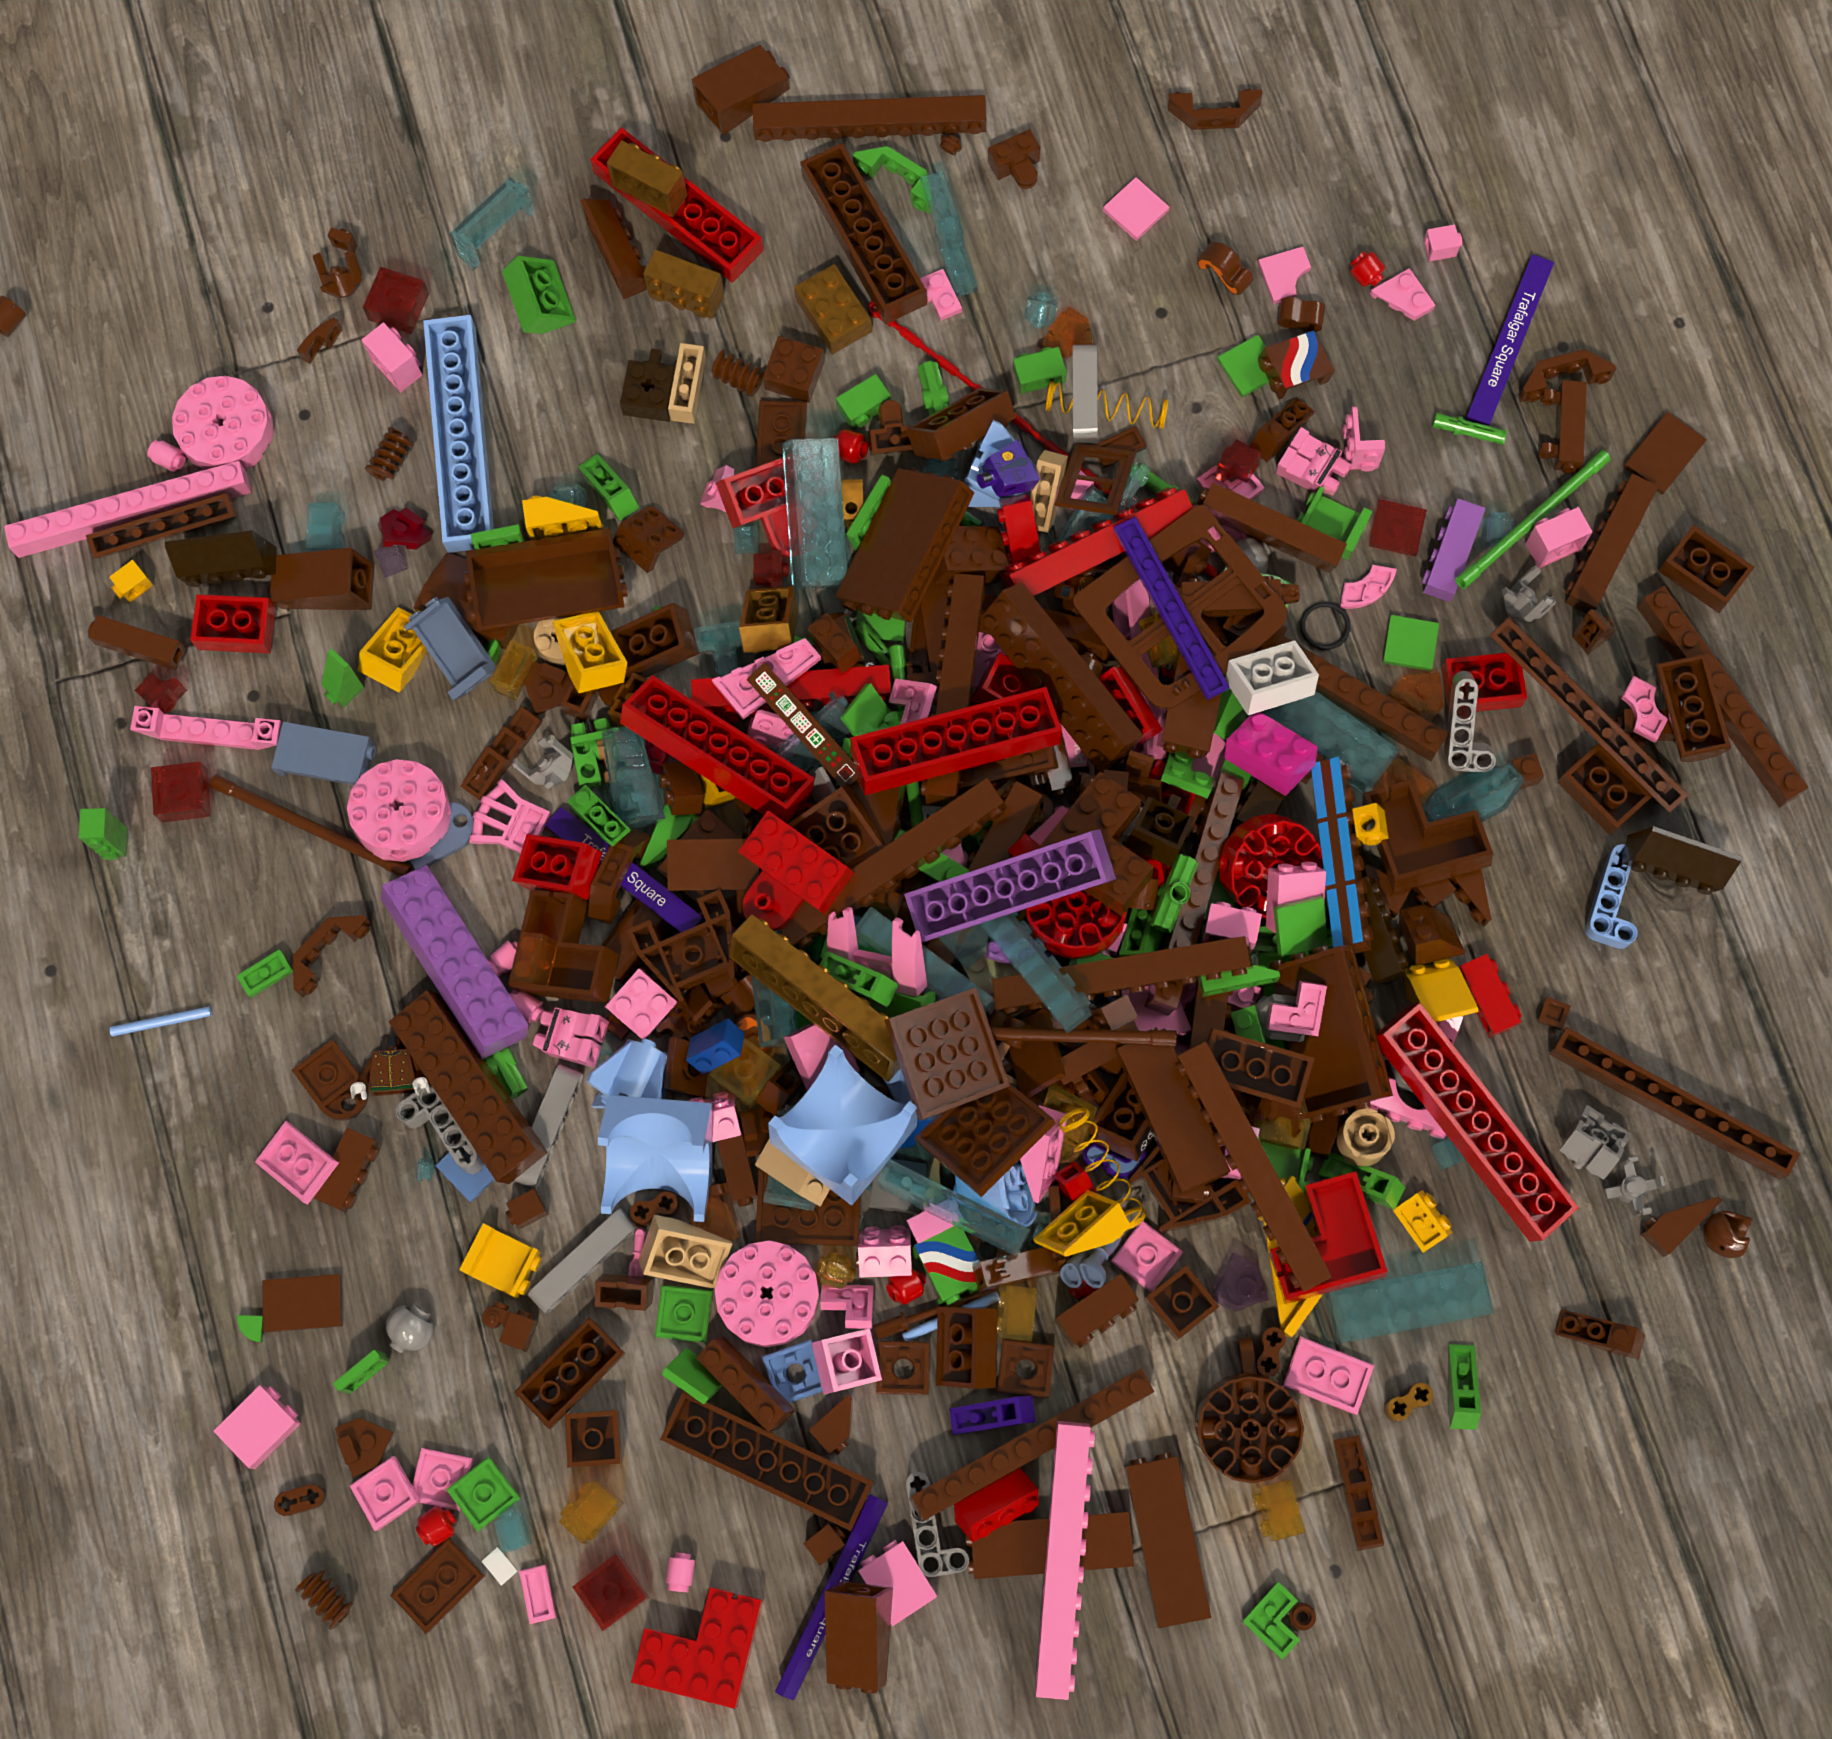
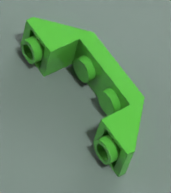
[852,146,933,214]

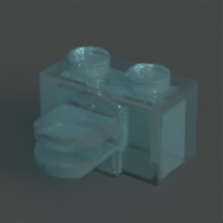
[694,620,743,676]

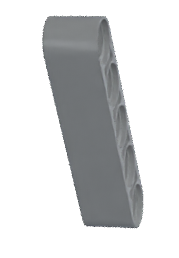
[514,1065,584,1189]
[528,1208,639,1314]

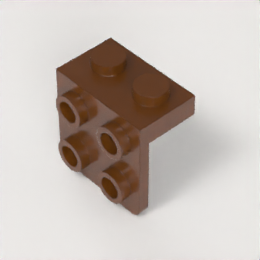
[613,506,684,573]
[1162,540,1212,588]

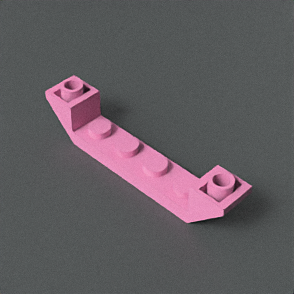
[130,706,281,750]

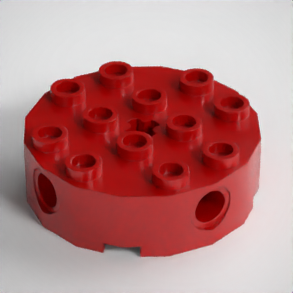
[1219,814,1324,918]
[1025,890,1128,959]

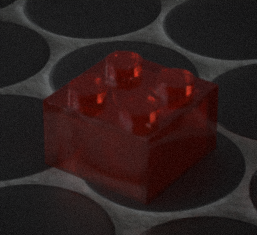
[572,1554,650,1631]

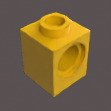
[109,560,153,603]
[1352,803,1389,845]

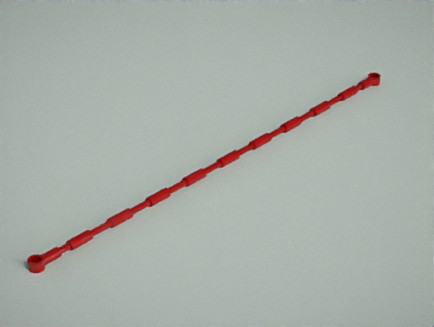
[868,302,1220,579]

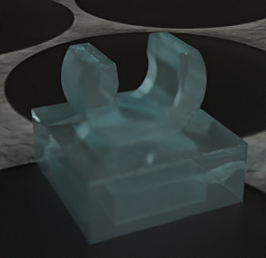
[733,526,760,554]

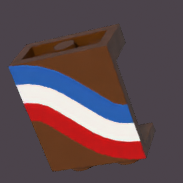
[1258,331,1335,399]

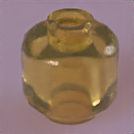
[816,1252,856,1289]

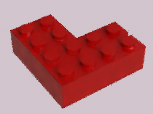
[1269,1171,1388,1305]
[631,1587,764,1709]

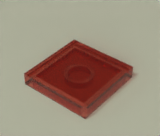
[1369,499,1427,557]

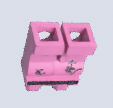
[1276,427,1351,496]
[533,1007,609,1068]

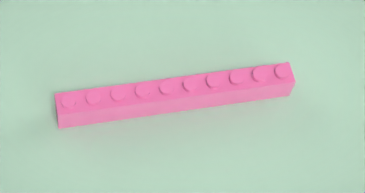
[4,461,251,558]
[1035,1421,1095,1700]

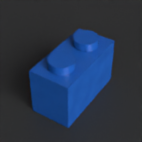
[686,1019,745,1075]

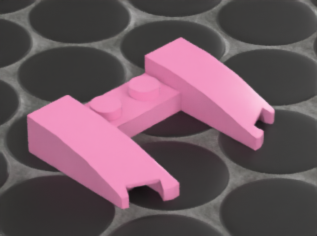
[827,907,927,997]

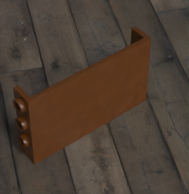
[835,468,974,623]
[464,528,628,631]
[1268,945,1393,1123]

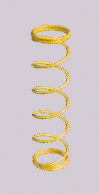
[1045,381,1168,429]
[1058,1108,1147,1230]

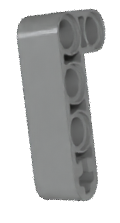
[1073,345,1098,443]
[1445,671,1496,772]
[396,1085,484,1174]
[906,1472,969,1577]

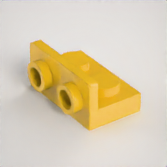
[1393,1190,1453,1253]

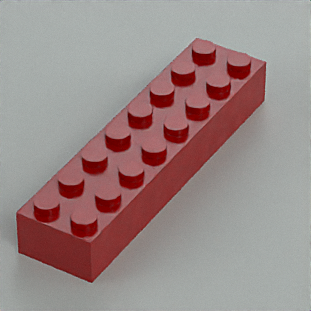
[590,127,764,283]
[1000,487,1193,596]
[691,665,892,723]
[620,675,815,823]
[850,687,1062,795]

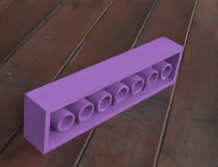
[904,829,1116,943]
[381,865,529,1060]

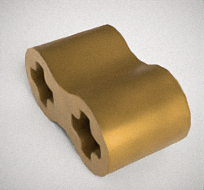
[1384,1383,1433,1422]

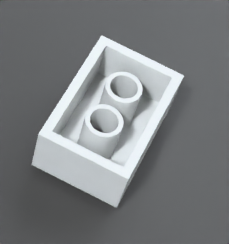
[1225,640,1319,715]

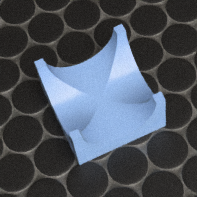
[768,1045,917,1205]
[598,1095,712,1222]

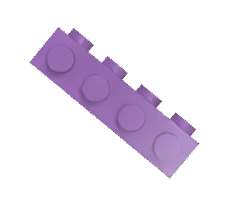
[1422,499,1485,602]

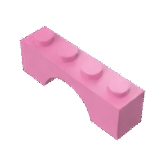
[1369,1078,1447,1139]

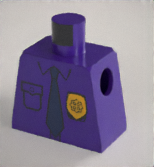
[977,440,1040,497]

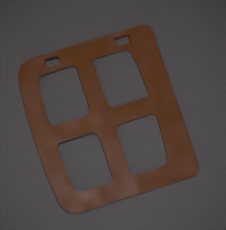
[1073,505,1287,709]

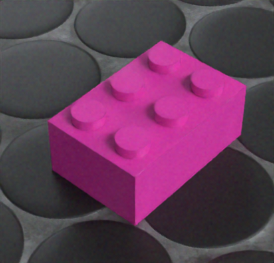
[1224,712,1318,796]

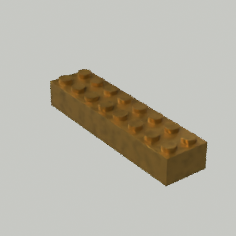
[729,915,901,1082]

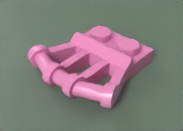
[469,779,551,854]

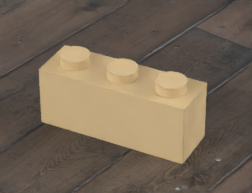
[668,343,706,424]
[1030,450,1068,533]

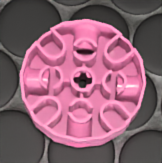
[172,376,274,470]
[347,759,452,862]
[715,1241,820,1347]

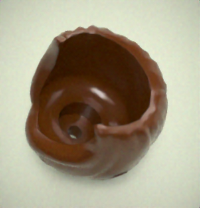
[1703,1210,1752,1258]

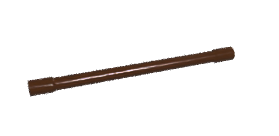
[209,774,412,877]
[990,1027,1177,1046]

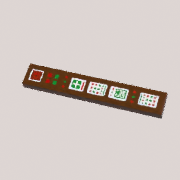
[746,662,859,787]

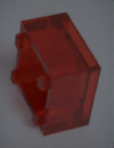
[362,267,429,334]
[151,761,211,823]

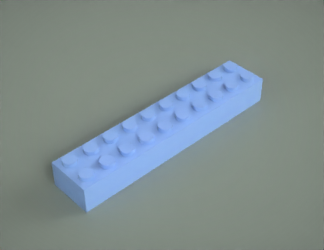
[423,315,494,553]

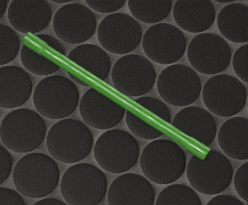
[1455,450,1611,589]
[889,645,923,828]

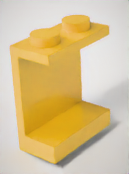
[459,1223,542,1299]

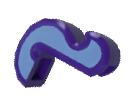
[1082,1143,1146,1180]

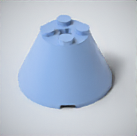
[954,1160,1041,1227]

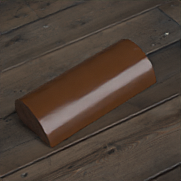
[1655,654,1731,762]
[600,896,677,985]
[514,1317,626,1430]

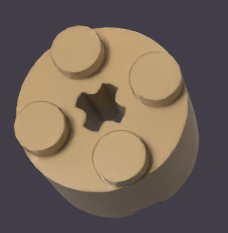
[534,616,573,668]
[1337,1108,1395,1166]

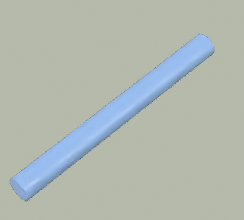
[109,1006,212,1037]
[902,1291,1000,1341]

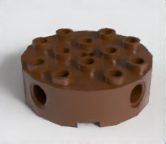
[1195,1372,1304,1484]

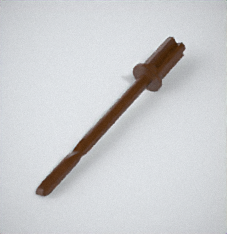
[873,1288,998,1340]

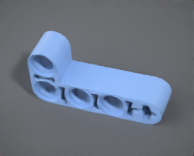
[1585,844,1637,949]

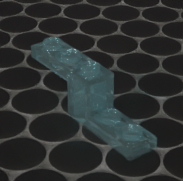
[921,171,978,297]
[1056,463,1150,542]

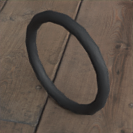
[1300,602,1351,650]

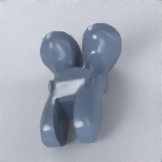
[1060,1236,1122,1288]

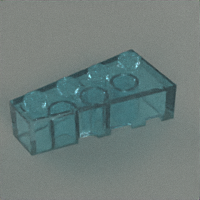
[602,727,665,829]

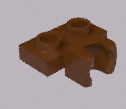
[654,1002,711,1048]

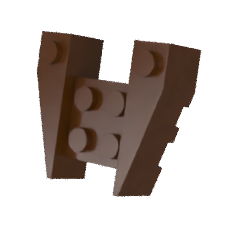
[627,889,739,1008]
[1129,1145,1251,1234]

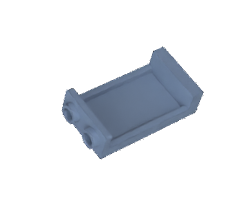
[404,597,498,700]
[271,722,376,785]

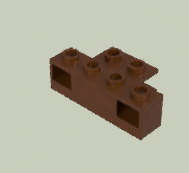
[959,746,1059,791]

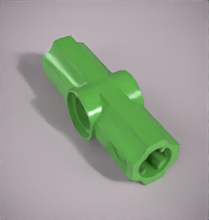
[917,361,949,416]
[1150,854,1198,933]
[485,1047,528,1099]

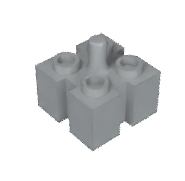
[1559,1105,1631,1180]

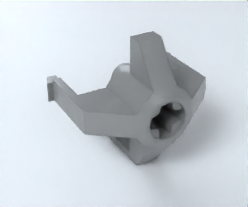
[1502,566,1557,622]
[512,735,573,789]
[1255,994,1305,1042]
[1604,1155,1665,1217]

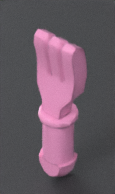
[628,1227,646,1277]

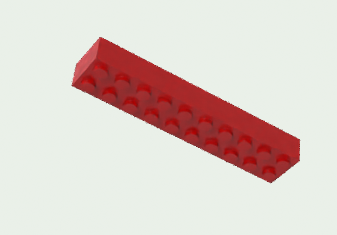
[1376,1003,1579,1242]

